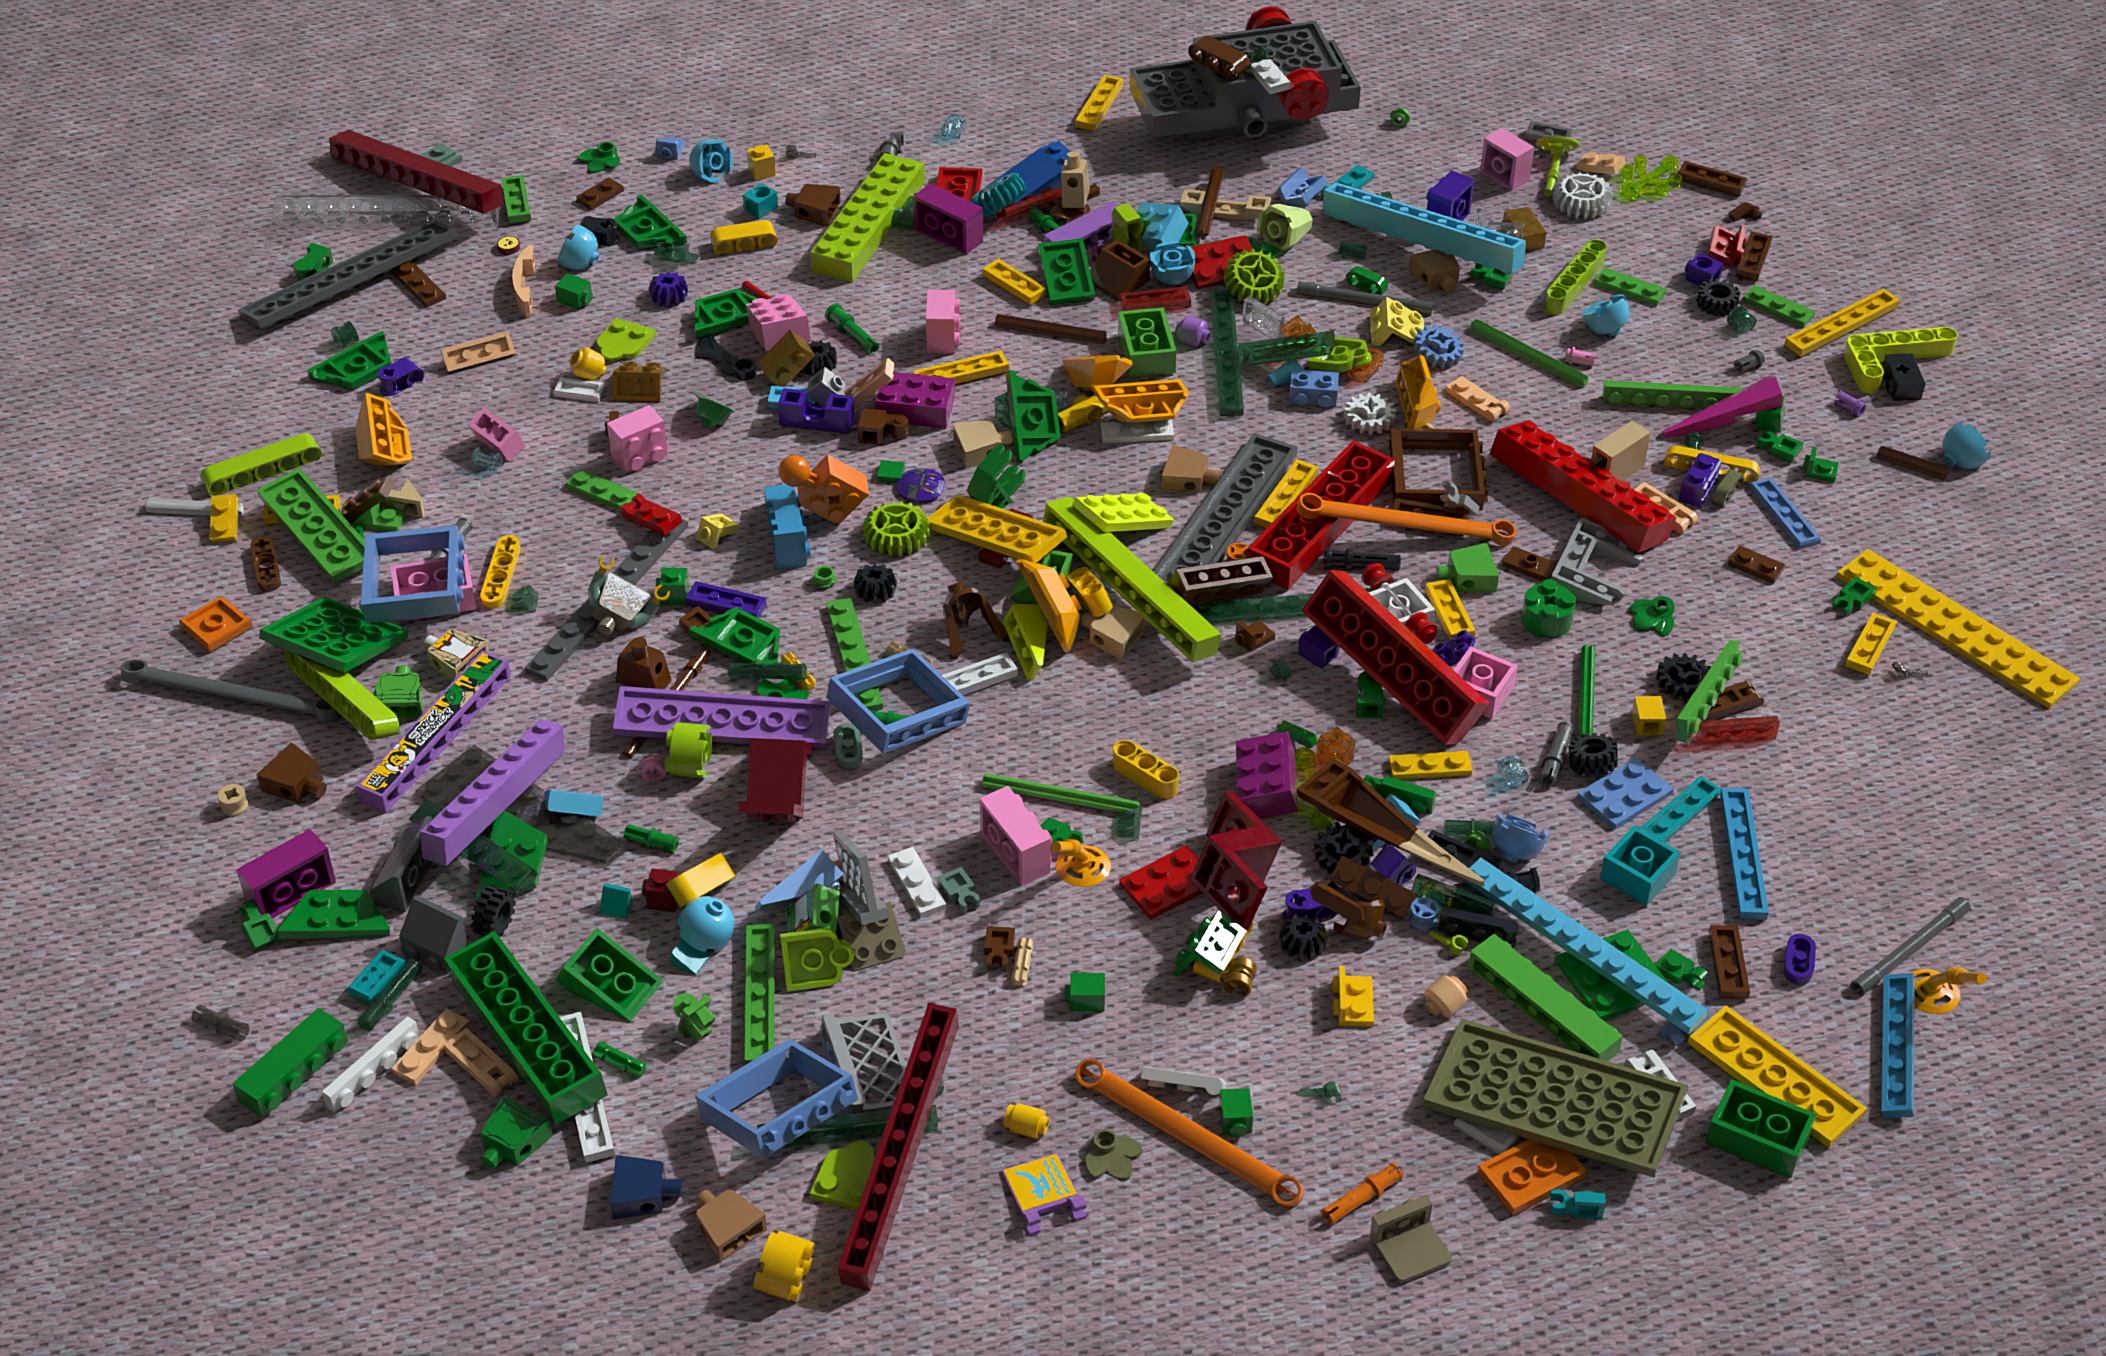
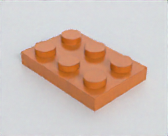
[1477,1140,1588,1216]

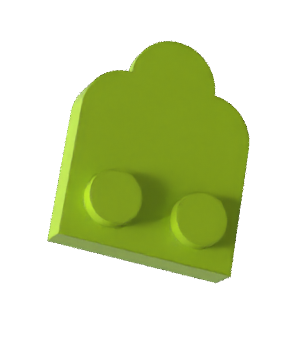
[597,318,657,362]
[1308,336,1372,372]
[780,928,854,992]
[810,1141,875,1211]

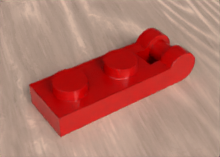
[619,493,683,535]

